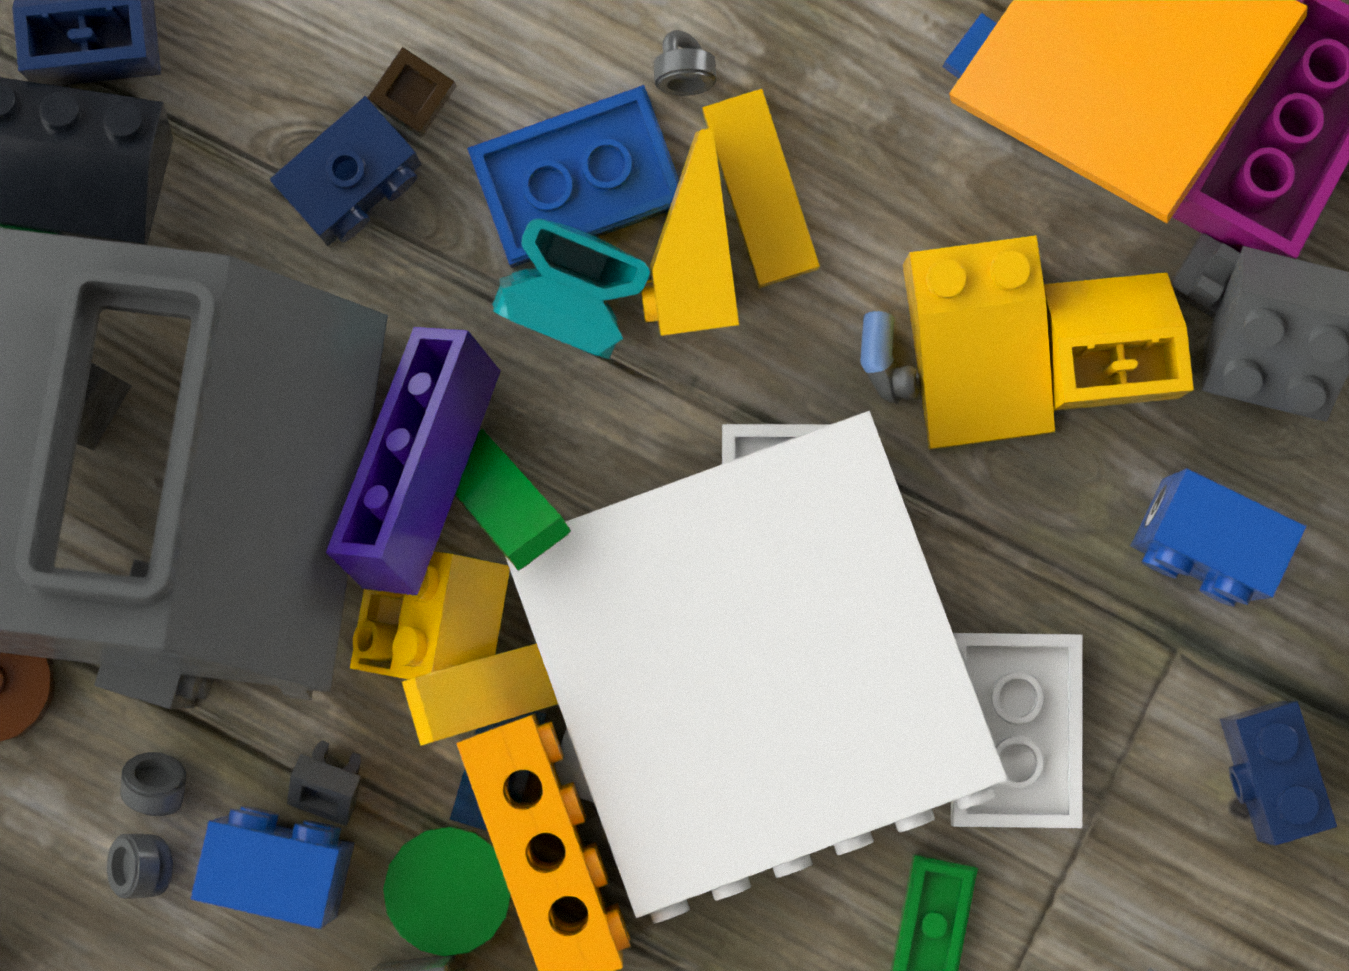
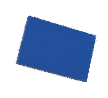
[467,85,679,268]

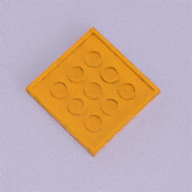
[949,0,1308,224]

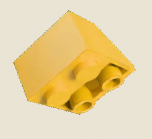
[1044,272,1194,411]
[350,552,510,679]

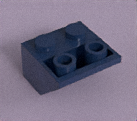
[12,0,161,86]

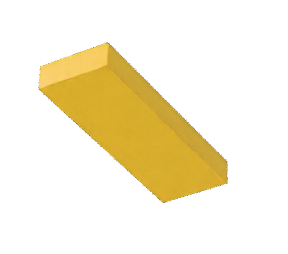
[702,89,820,288]
[402,643,558,745]

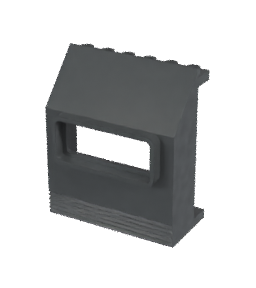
[0,228,388,700]

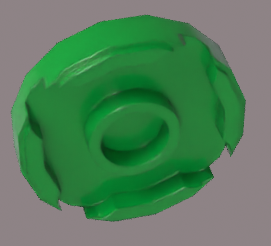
[383,826,511,957]

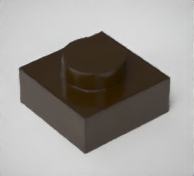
[367,47,457,138]

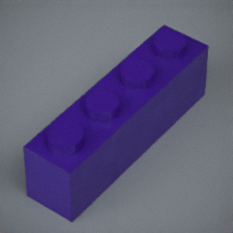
[326,327,501,595]

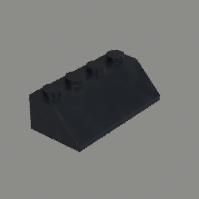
[0,77,173,245]

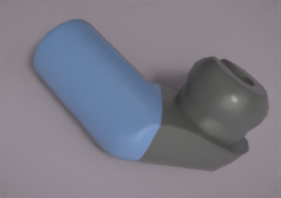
[860,311,921,404]

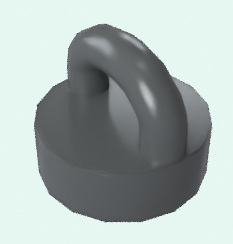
[653,30,717,96]
[120,752,186,816]
[107,834,173,899]

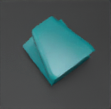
[492,218,650,359]

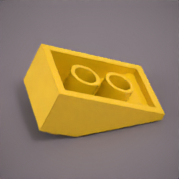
[641,128,739,336]
[903,235,1055,450]

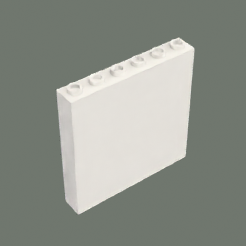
[505,411,1008,923]

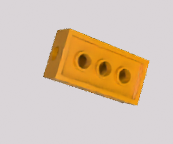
[456,713,631,971]

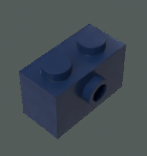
[269,96,422,246]
[1220,701,1337,846]

